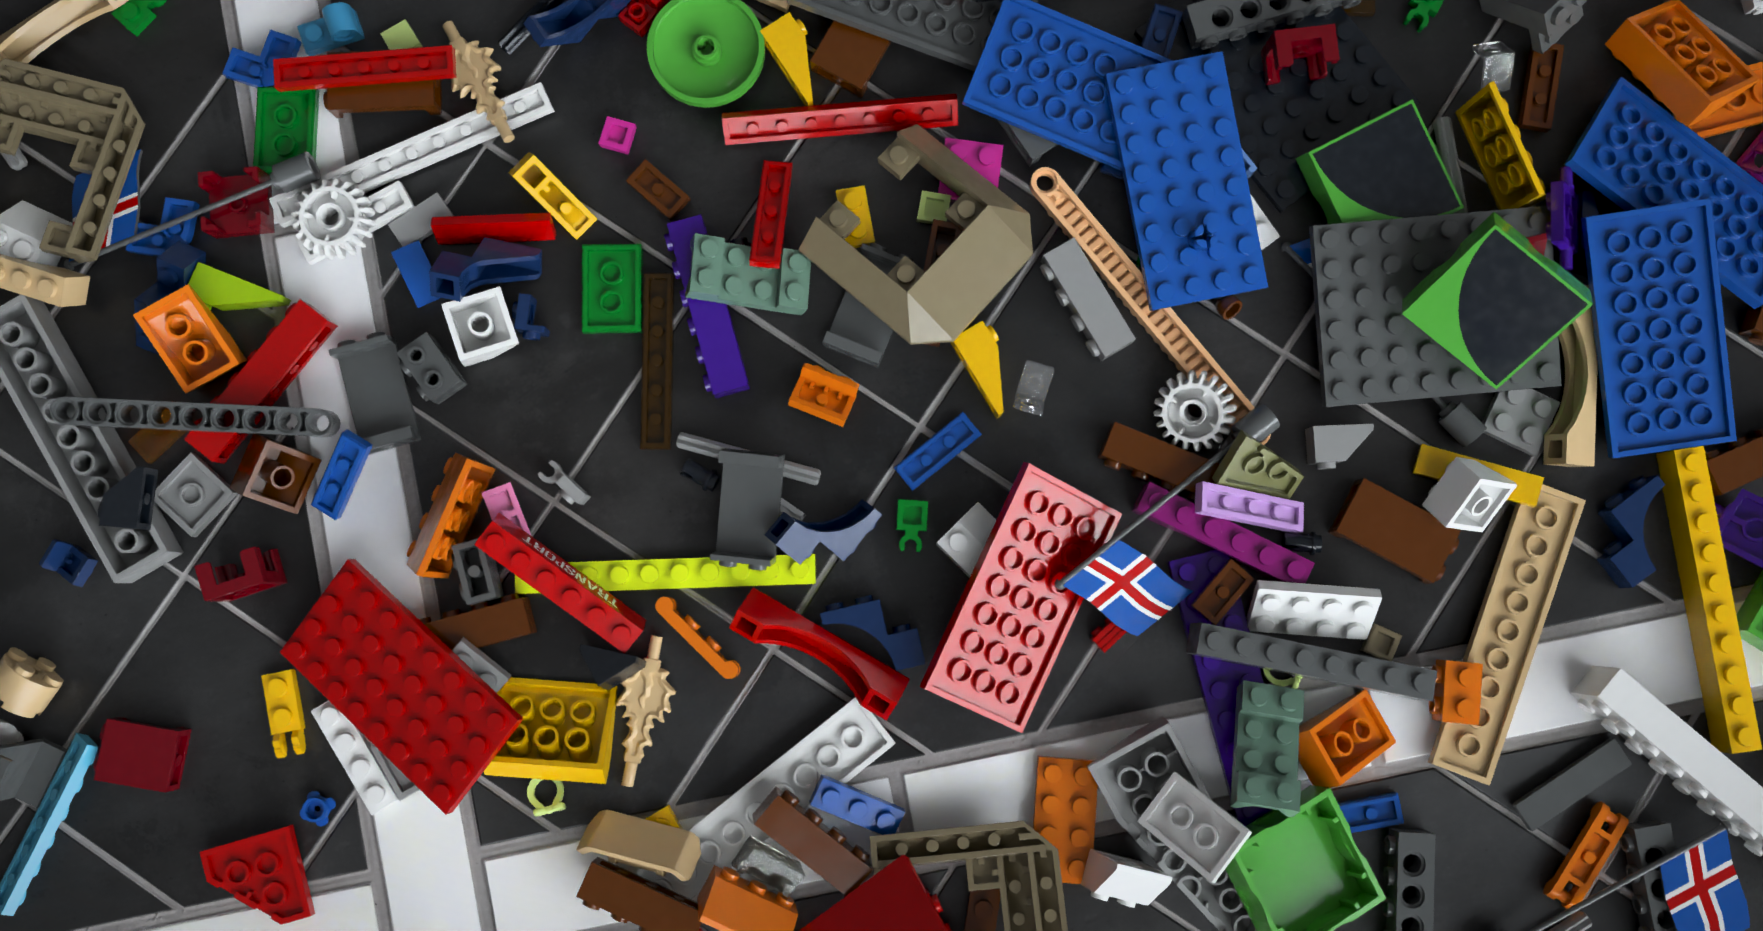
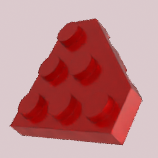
[199,825,315,925]

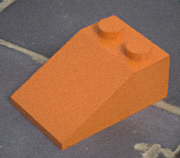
[133,284,247,394]
[1298,689,1396,788]

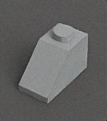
[1305,424,1374,470]

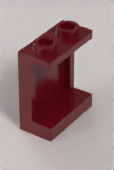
[93,717,192,793]

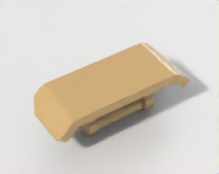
[576,810,701,881]

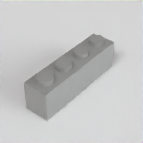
[1040,238,1136,361]

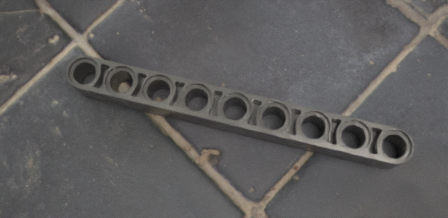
[50,397,341,437]

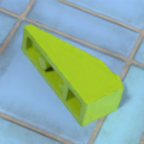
[188,262,291,311]

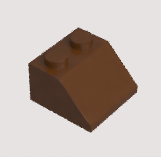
[229,434,322,515]

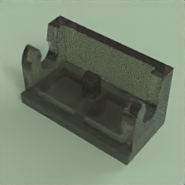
[731,836,806,898]

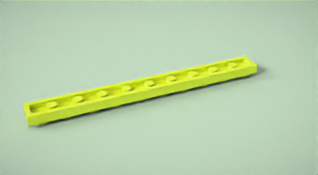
[515,554,816,594]

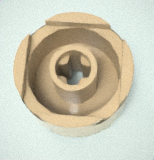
[0,647,64,718]

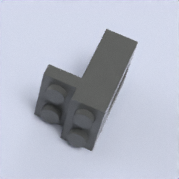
[1479,0,1587,54]

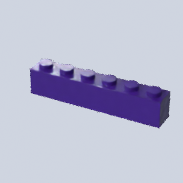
[664,214,750,398]

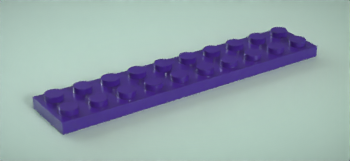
[1167,550,1272,826]

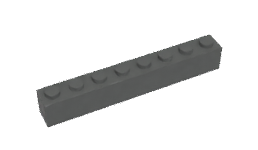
[1186,623,1437,701]

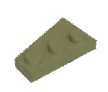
[1212,429,1304,500]

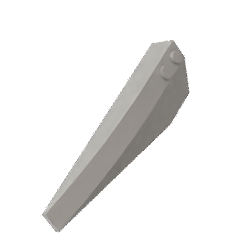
[1087,716,1257,931]

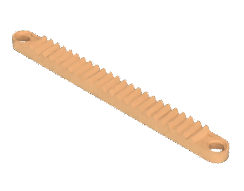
[1030,167,1271,445]

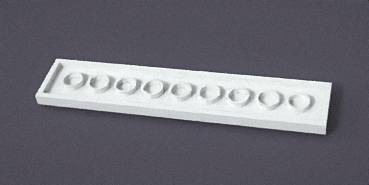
[635,697,896,902]

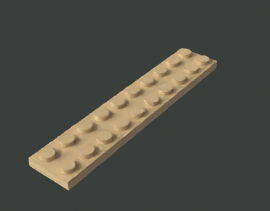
[1428,484,1586,786]

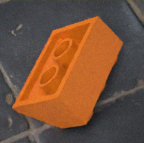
[697,865,798,931]

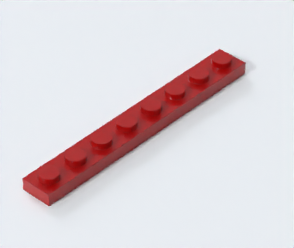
[722,94,958,145]

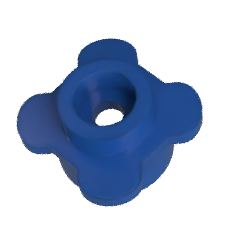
[300,791,336,827]

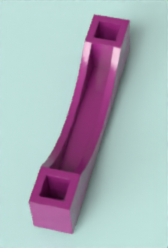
[1131,482,1315,583]

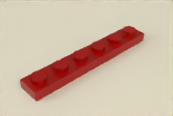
[273,45,457,92]

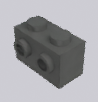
[397,332,468,405]
[452,539,505,605]

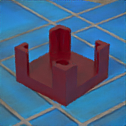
[1261,24,1340,85]
[197,166,275,239]
[194,547,287,602]

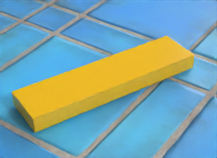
[1412,444,1544,507]

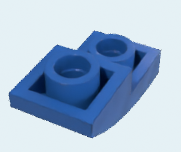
[391,240,440,308]

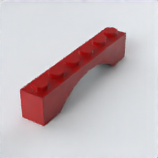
[729,587,910,721]

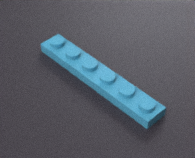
[0,733,99,916]

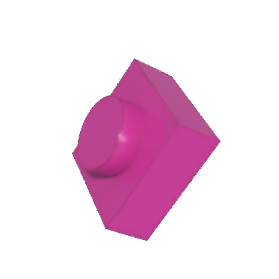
[598,116,637,155]

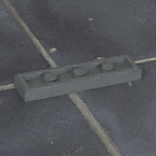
[1511,738,1632,831]

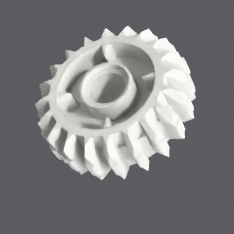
[291,179,376,260]
[1153,370,1237,451]

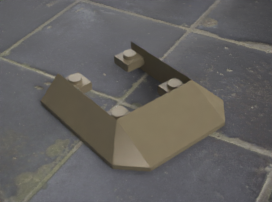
[0,58,146,263]
[799,124,1033,345]
[869,821,1068,931]

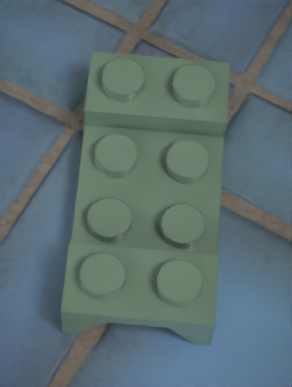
[685,233,811,316]
[1230,680,1304,817]

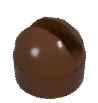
[1216,295,1243,320]

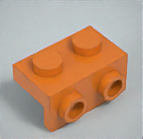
[788,363,859,427]
[1429,659,1483,725]

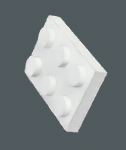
[1137,771,1252,883]

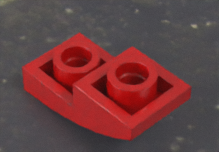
[618,0,669,37]

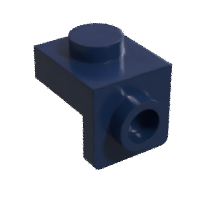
[512,293,550,341]
[39,539,98,587]

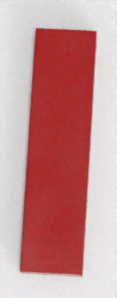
[749,160,793,269]
[431,213,556,245]

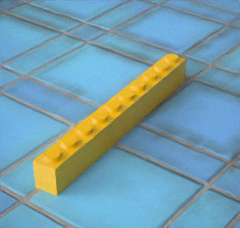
[1656,446,1762,754]

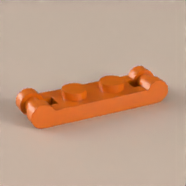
[655,597,741,679]
[1543,801,1629,909]

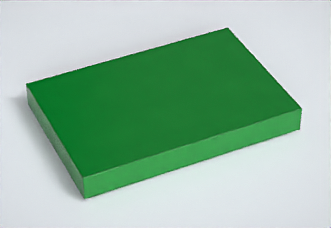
[253,87,319,175]
[582,244,643,334]

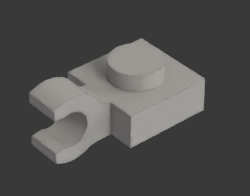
[538,460,591,505]

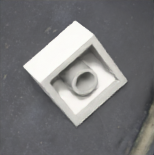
[0,200,73,267]
[441,286,519,367]
[1422,457,1517,532]
[936,502,996,578]
[1081,849,1172,908]

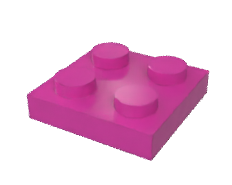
[938,137,1004,200]

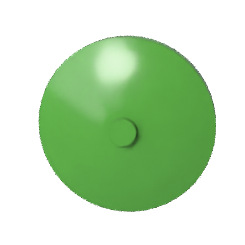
[647,0,765,108]

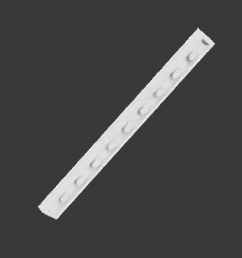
[269,82,555,228]

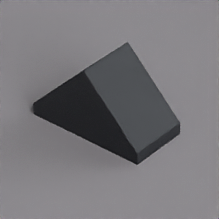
[579,644,647,690]

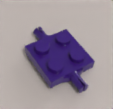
[1546,166,1578,270]
[1715,488,1763,568]

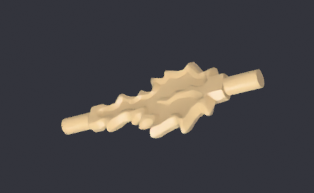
[442,21,515,143]
[616,635,676,787]

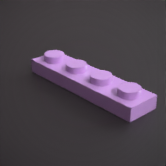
[1195,481,1304,534]

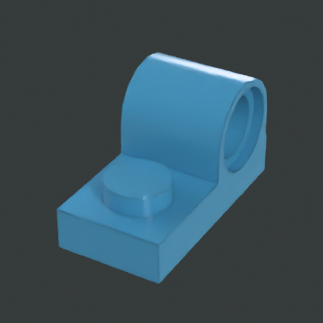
[297,2,365,56]

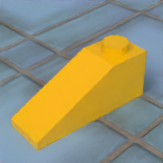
[760,12,813,106]
[508,152,597,240]
[951,320,1004,419]

